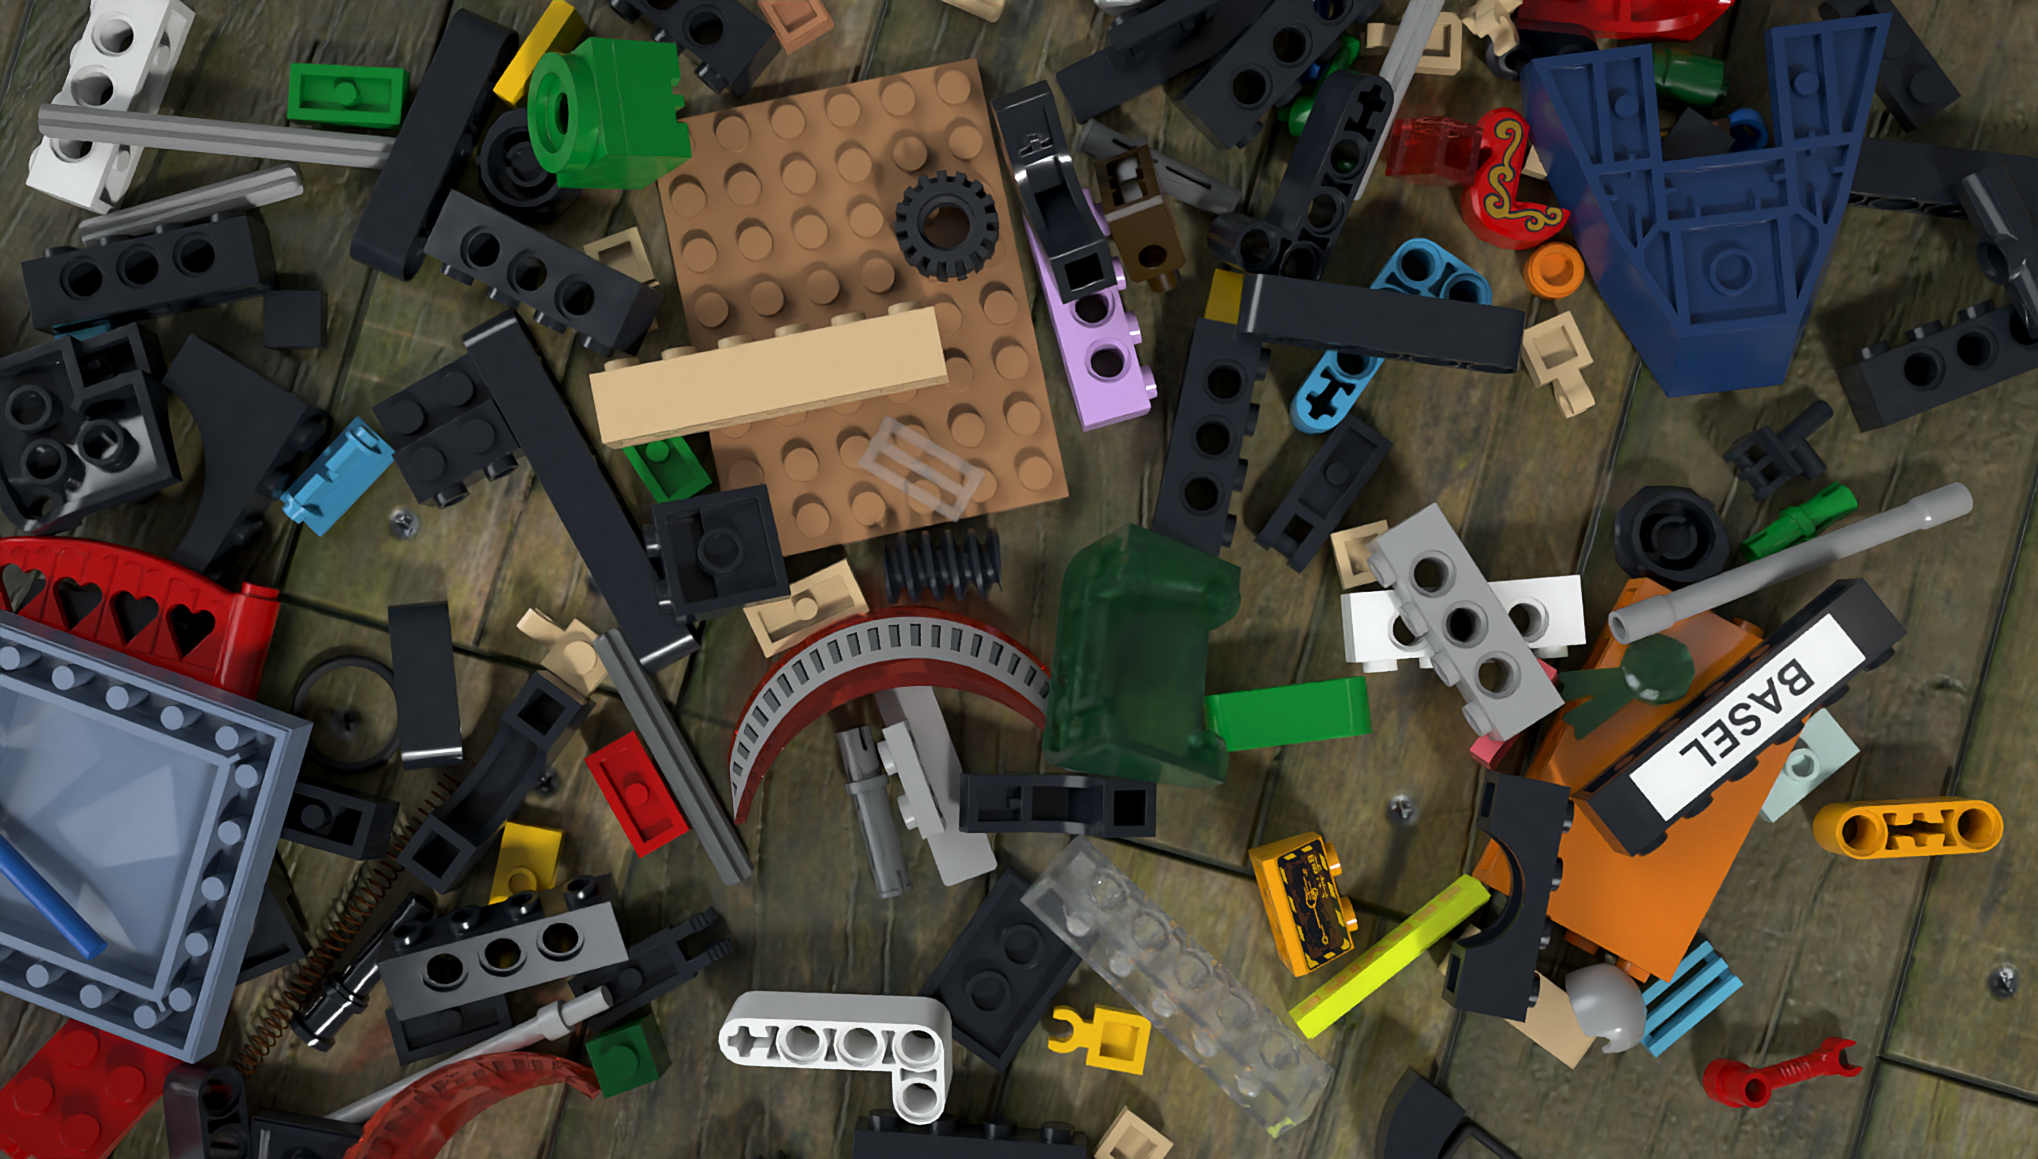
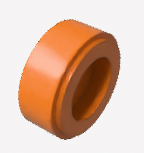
[1523,242,1584,301]

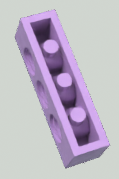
[1022,188,1157,432]

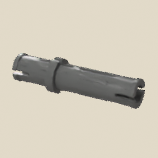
[1075,117,1243,218]
[834,723,913,899]

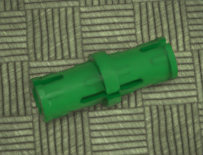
[1739,481,1858,563]

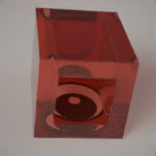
[1385,116,1484,187]

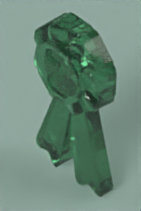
[1558,633,1696,741]

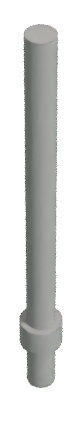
[323,985,613,1124]

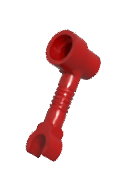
[1703,1036,1863,1108]

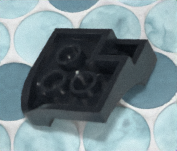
[0,322,183,536]

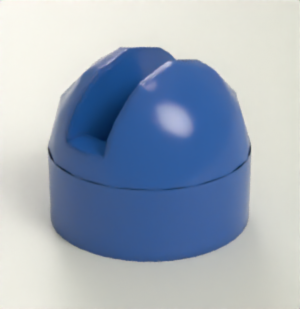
[1726,108,1768,153]

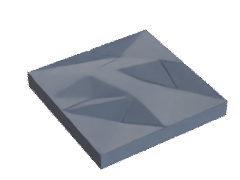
[0,609,313,1064]

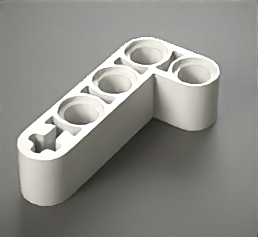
[718,991,953,1125]

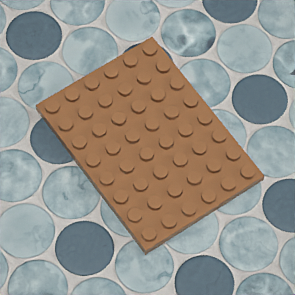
[657,58,1069,558]

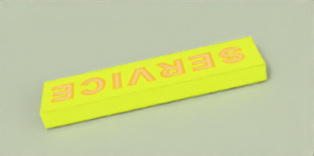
[1288,873,1491,1039]

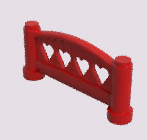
[0,534,281,702]

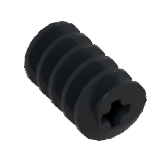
[884,527,1002,604]

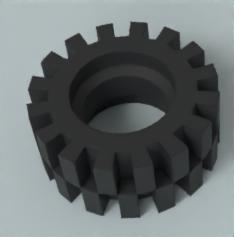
[894,170,999,282]

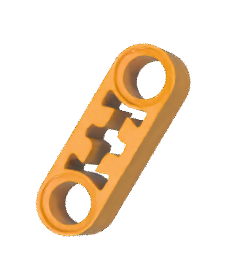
[1813,796,2004,859]

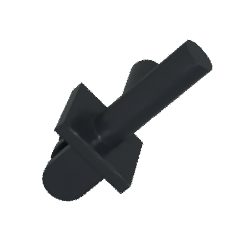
[1721,400,1834,502]

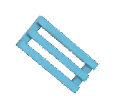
[1639,937,1743,1057]

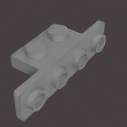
[868,658,997,886]

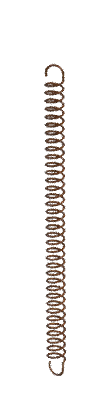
[231,756,475,1082]

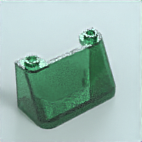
[1043,522,1241,789]

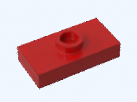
[584,730,693,859]

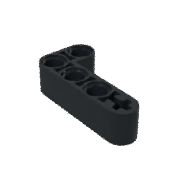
[1207,69,1394,281]

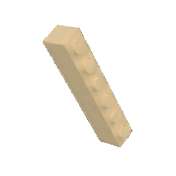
[589,301,949,449]

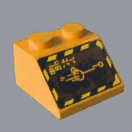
[1248,831,1358,977]

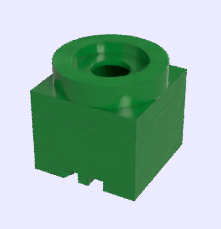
[527,37,692,190]

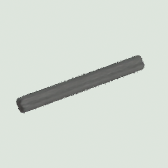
[593,627,754,885]

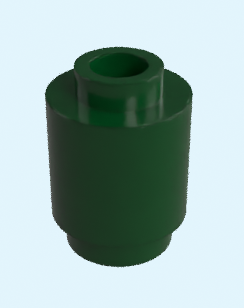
[1652,47,1731,116]

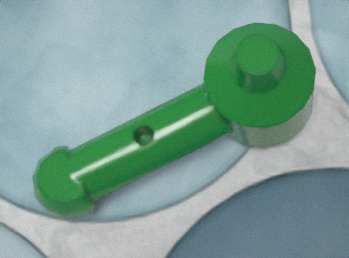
[1277,34,1361,138]

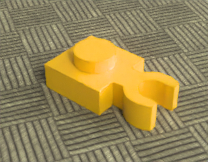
[1047,1004,1152,1075]

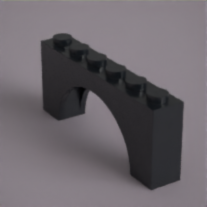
[14,334,328,648]

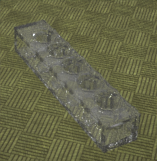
[1020,834,1334,1139]

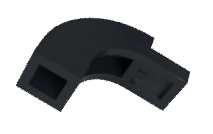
[990,79,1118,305]
[1375,1066,1466,1159]

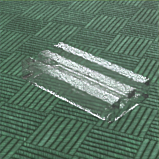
[857,415,986,524]

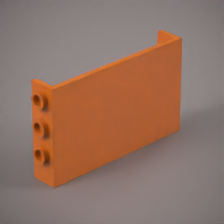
[1472,577,1812,983]

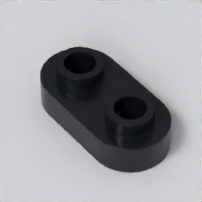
[1483,18,1599,81]

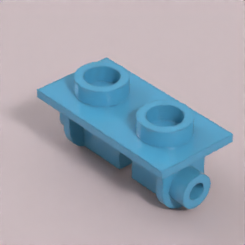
[280,416,395,537]

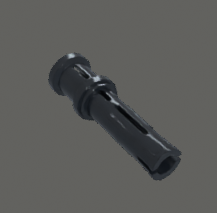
[288,891,439,1052]

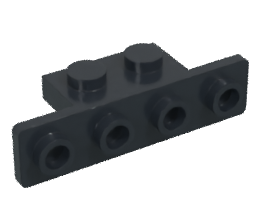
[1055,0,1268,125]

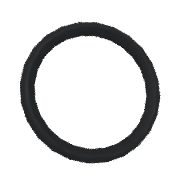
[290,654,401,774]

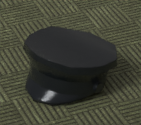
[476,106,583,224]
[1614,485,1730,592]

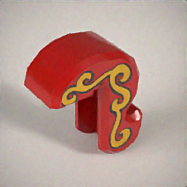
[1460,107,1571,251]

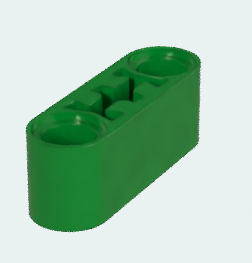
[1202,676,1373,753]

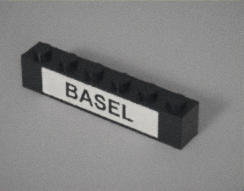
[1570,577,1908,857]

